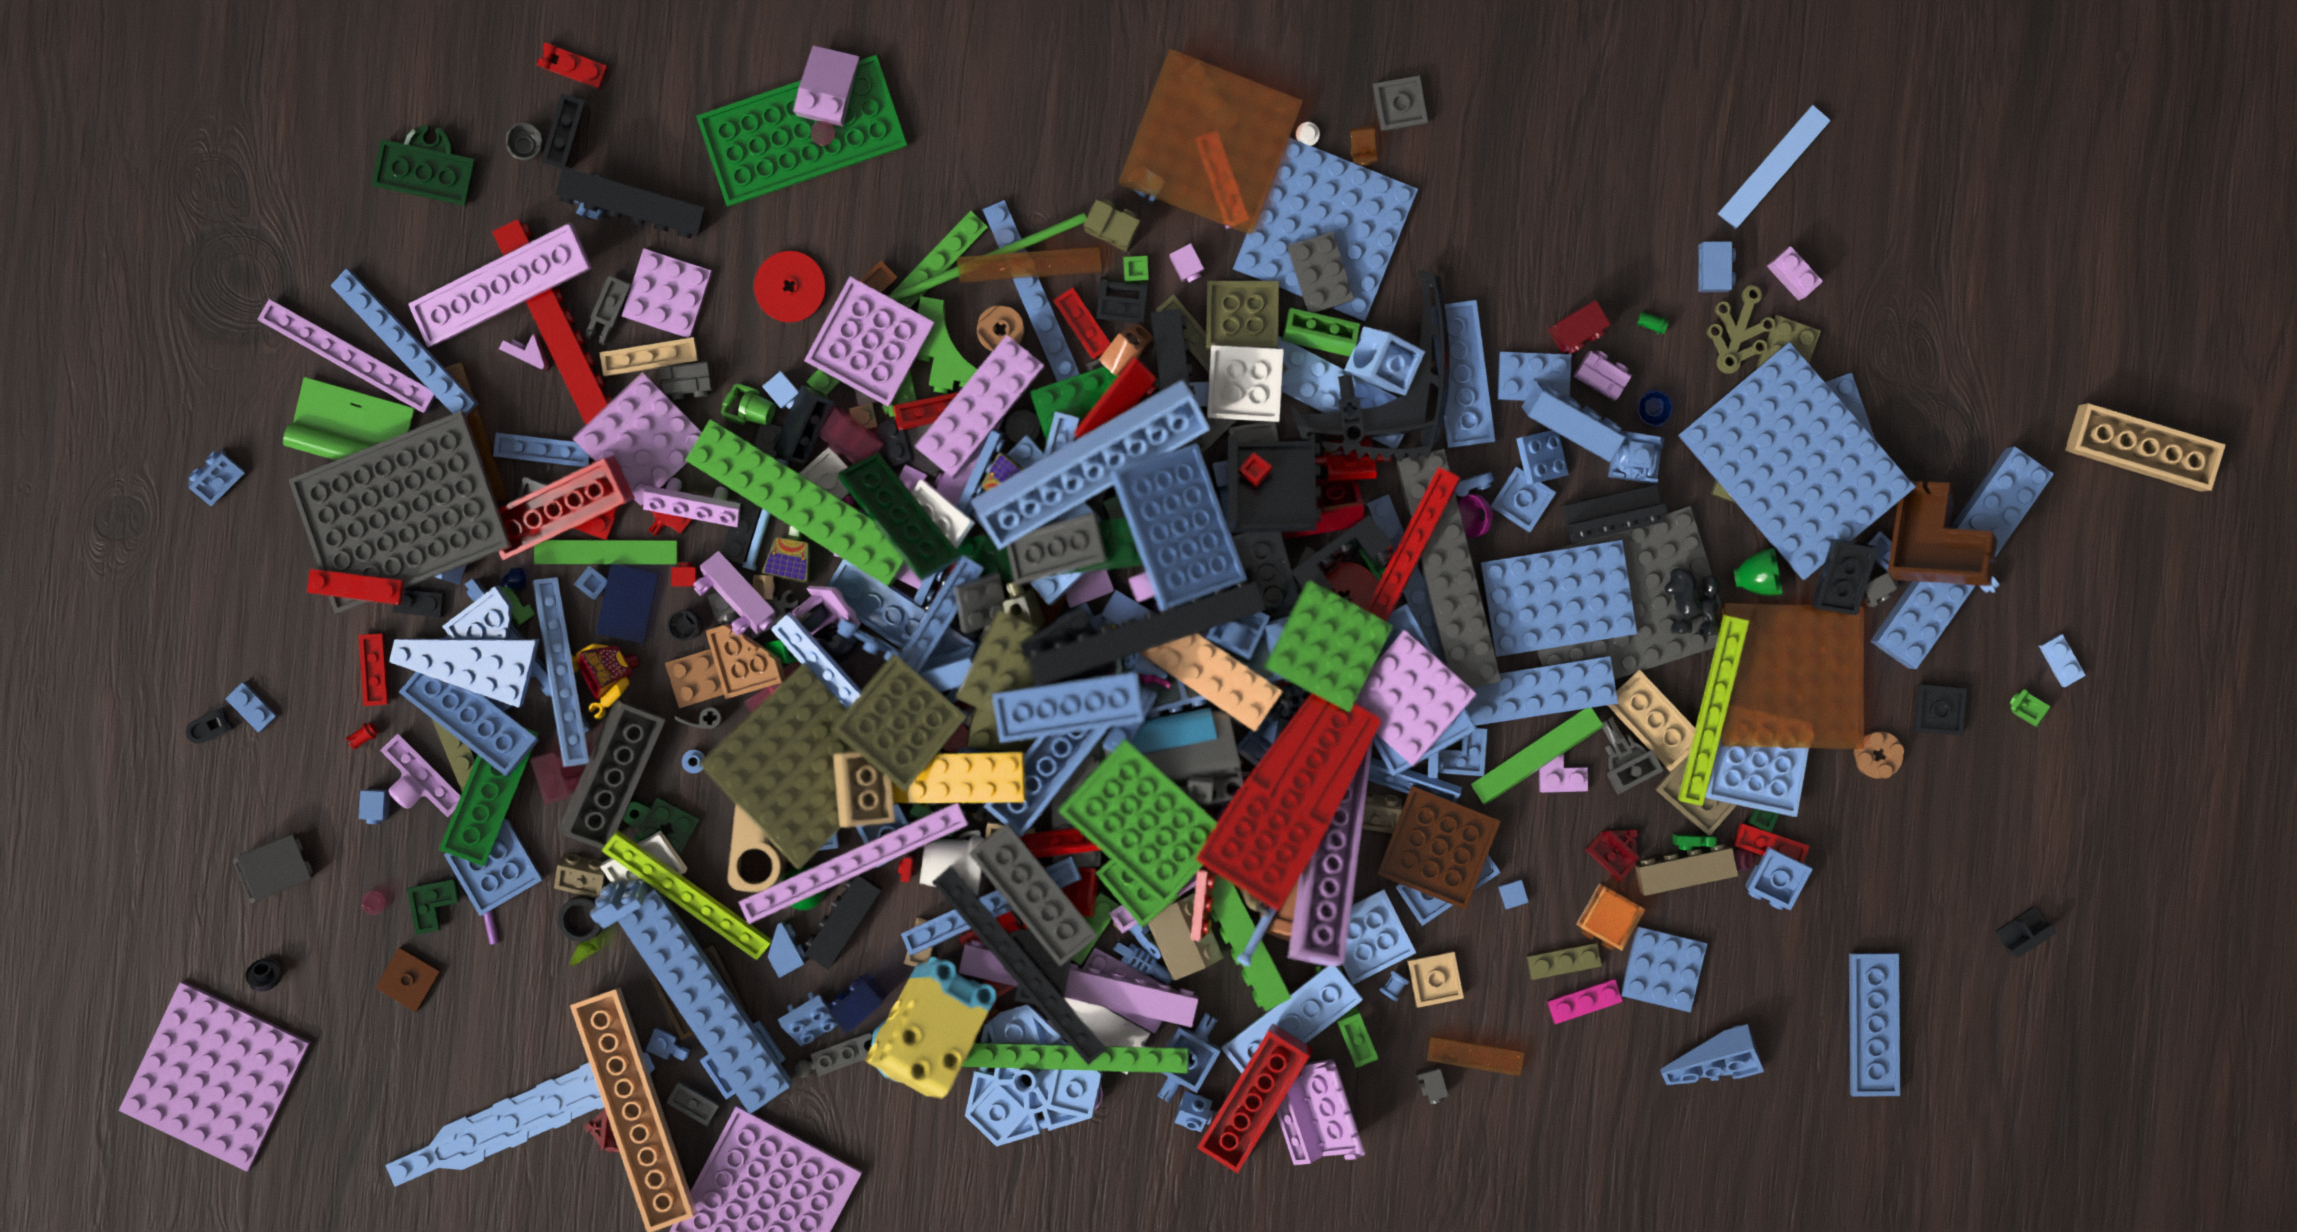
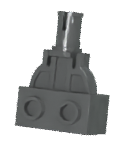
[1602,717,1664,795]

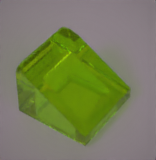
[569,942,600,967]

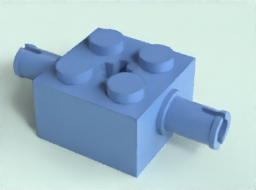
[1157,1013,1221,1103]

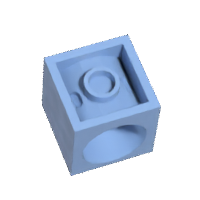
[1345,327,1425,396]

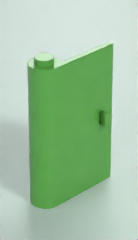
[283,377,415,460]

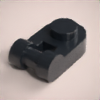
[186,708,233,744]

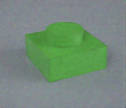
[1124,256,1149,282]

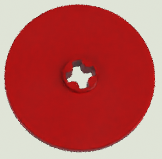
[754,251,826,323]
[1324,562,1378,610]

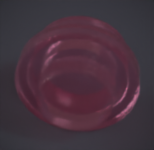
[811,121,835,146]
[1734,848,1754,872]
[361,891,386,915]

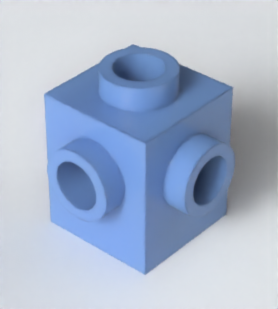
[1174,1091,1214,1132]

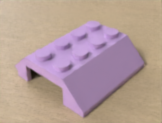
[1276,1059,1365,1165]

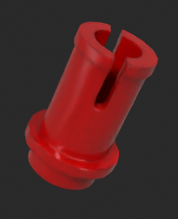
[346,722,379,750]

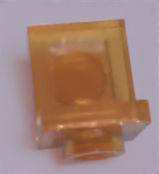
[1350,126,1378,165]

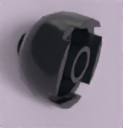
[811,624,858,664]

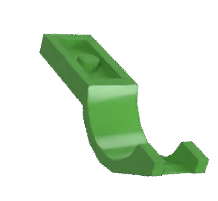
[1315,965,1378,1068]

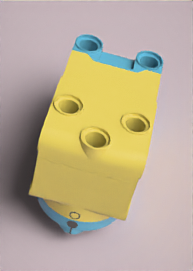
[865,957,996,1098]

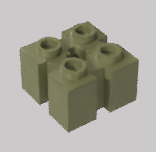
[1084,199,1140,252]

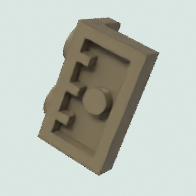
[1362,791,1402,833]
[554,853,606,898]

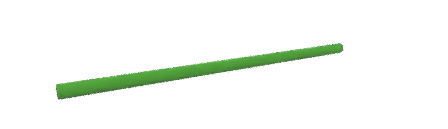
[887,213,1087,302]

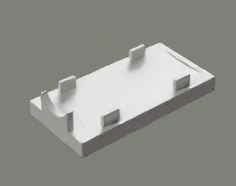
[1048,998,1150,1075]

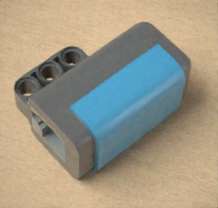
[1104,708,1243,810]

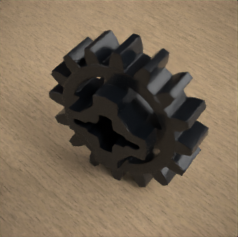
[1268,682,1312,722]

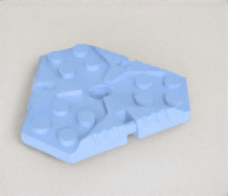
[965,1003,1103,1146]

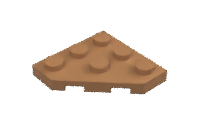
[706,624,786,699]

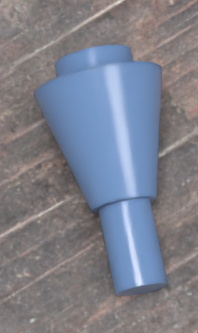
[1124,653,1168,679]

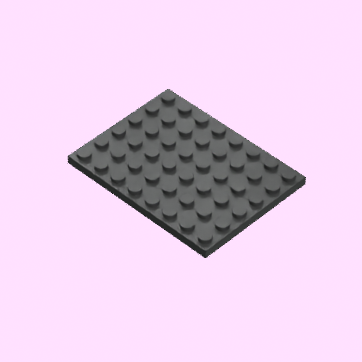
[289,411,512,614]
[1536,506,1725,680]

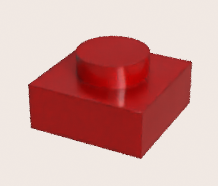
[1238,453,1272,487]

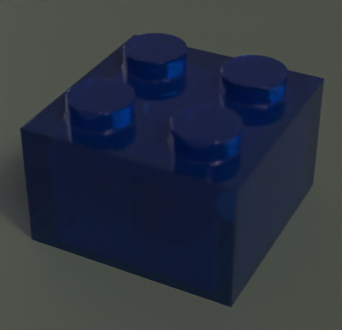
[828,974,887,1034]

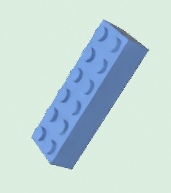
[984,726,1111,837]

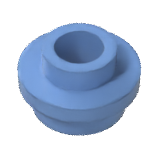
[682,750,705,773]

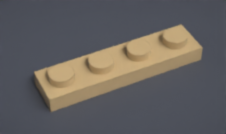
[600,337,699,377]

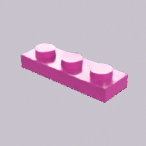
[1546,978,1623,1024]

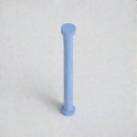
[742,458,789,571]
[1237,907,1276,966]

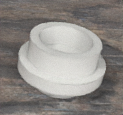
[1296,122,1320,146]

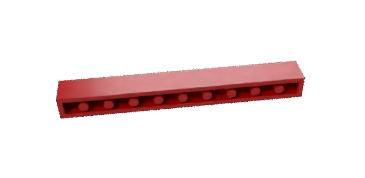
[492,219,613,425]

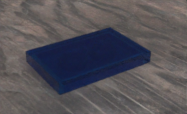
[596,564,658,643]

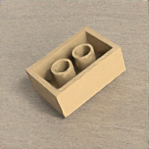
[833,752,895,827]

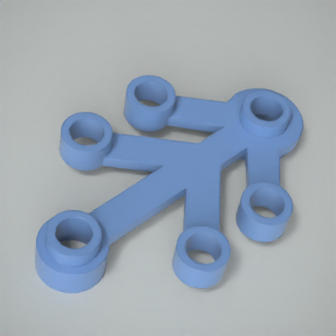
[837,618,902,660]

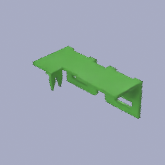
[501,585,535,629]

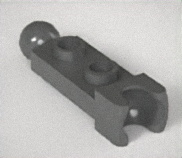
[794,1030,873,1078]

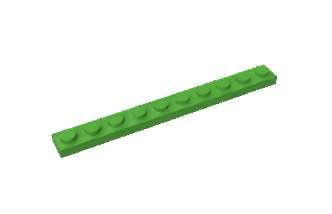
[807,211,988,396]
[961,1042,1189,1073]

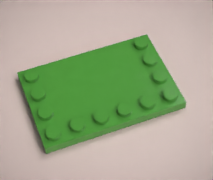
[1058,738,1217,906]

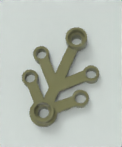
[1707,285,1775,374]

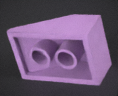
[794,46,860,127]

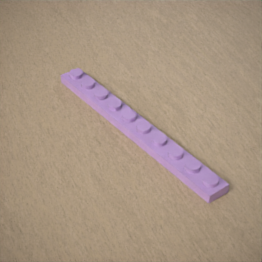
[739,802,968,924]

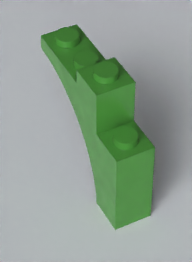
[916,296,978,394]

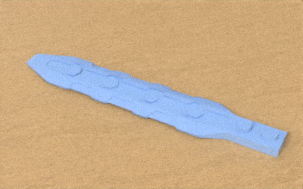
[385,1052,655,1187]

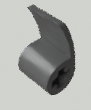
[675,706,724,729]

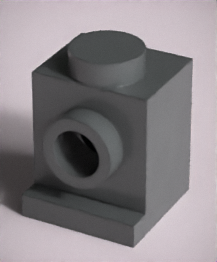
[1863,572,1898,607]
[1415,1065,1448,1104]

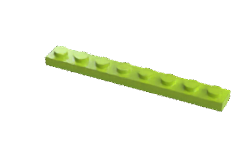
[1678,615,1749,806]
[602,830,772,960]

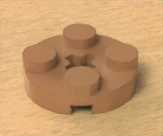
[977,306,1024,352]
[1854,731,1904,778]

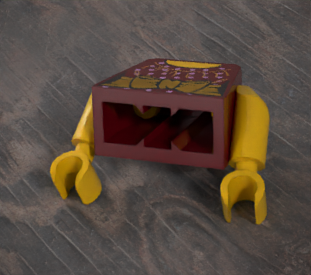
[571,643,639,719]

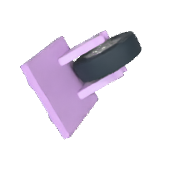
[792,585,861,635]

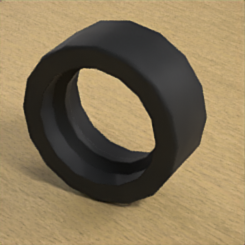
[557,896,603,943]

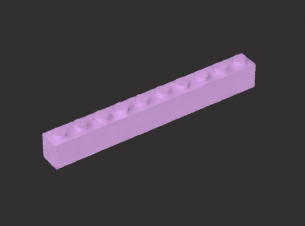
[959,940,1198,1027]

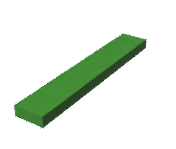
[534,540,678,564]
[1471,708,1604,805]

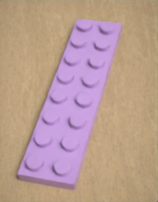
[408,224,592,348]

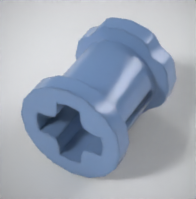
[1379,970,1410,1002]

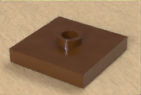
[375,947,442,1012]

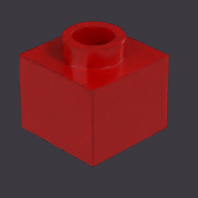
[671,562,699,586]

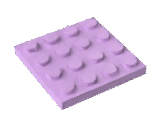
[804,277,935,407]
[573,372,702,505]
[1354,630,1477,766]

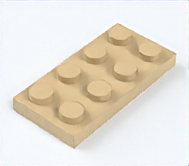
[1607,670,1695,772]

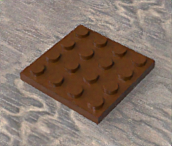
[1377,786,1501,910]

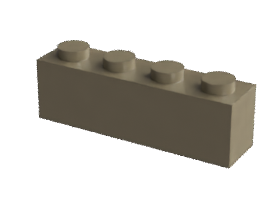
[1635,843,1738,895]

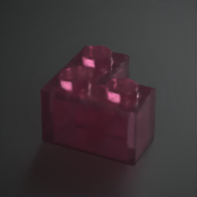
[819,404,884,464]

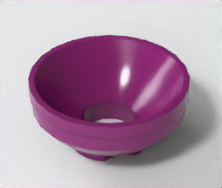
[1458,494,1493,538]

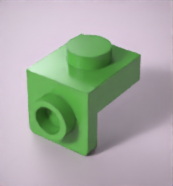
[2010,689,2051,728]

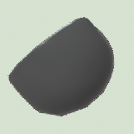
[506,122,542,161]

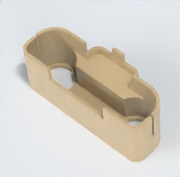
[728,804,788,892]

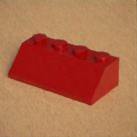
[1074,357,1157,440]

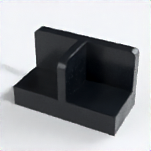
[1995,907,2057,958]

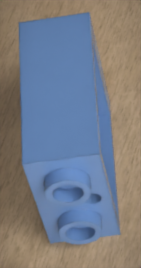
[918,643,979,692]

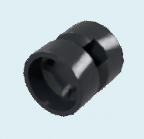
[667,610,703,641]

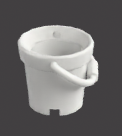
[919,830,984,895]

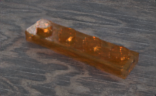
[1426,1036,1524,1076]

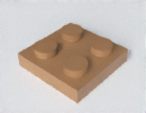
[665,649,724,708]

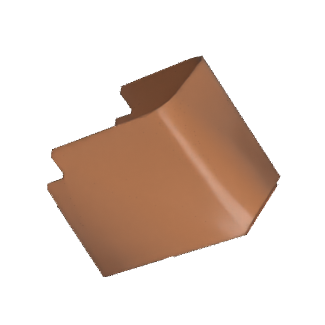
[1099,323,1154,375]

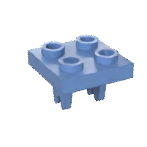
[778,992,842,1047]

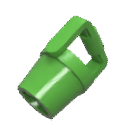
[721,384,776,425]

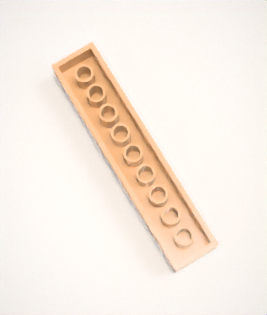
[570,987,697,1232]

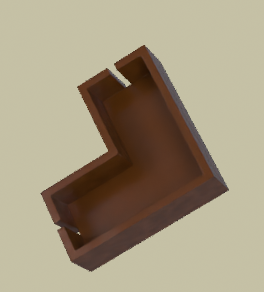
[1888,481,1998,586]

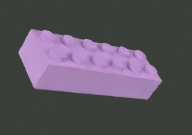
[915,335,1045,478]

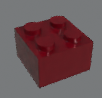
[1548,300,1611,354]

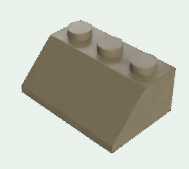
[1149,893,1224,981]

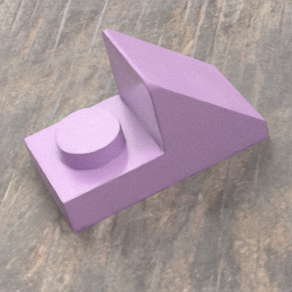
[499,334,549,371]

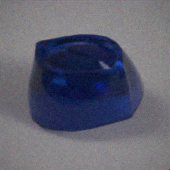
[1637,389,1673,428]

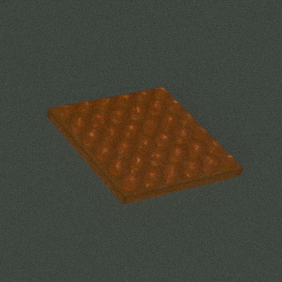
[1118,49,1303,235]
[1722,603,1864,749]

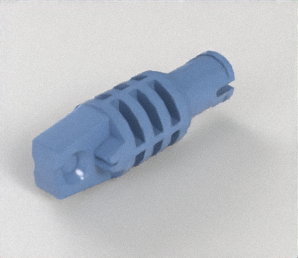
[1113,942,1172,985]

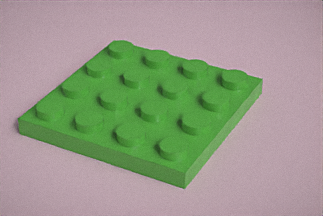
[1264,581,1393,712]

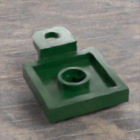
[623,796,700,856]

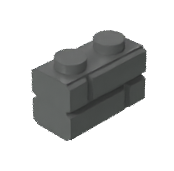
[660,361,714,401]

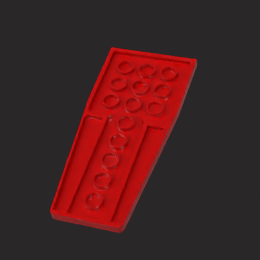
[1195,693,1381,911]

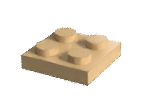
[1407,951,1464,1008]

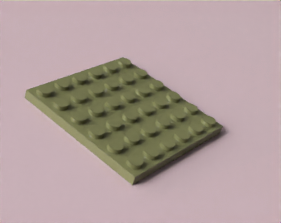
[699,663,857,869]

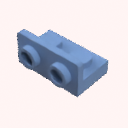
[188,449,245,506]

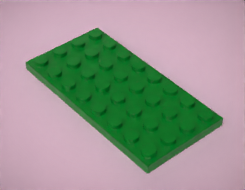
[696,55,908,207]

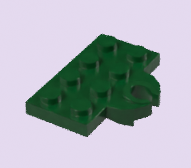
[371,125,476,207]

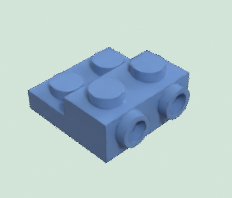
[1745,846,1813,911]
[590,879,650,929]

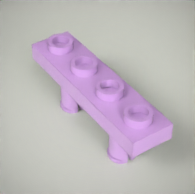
[643,478,741,527]

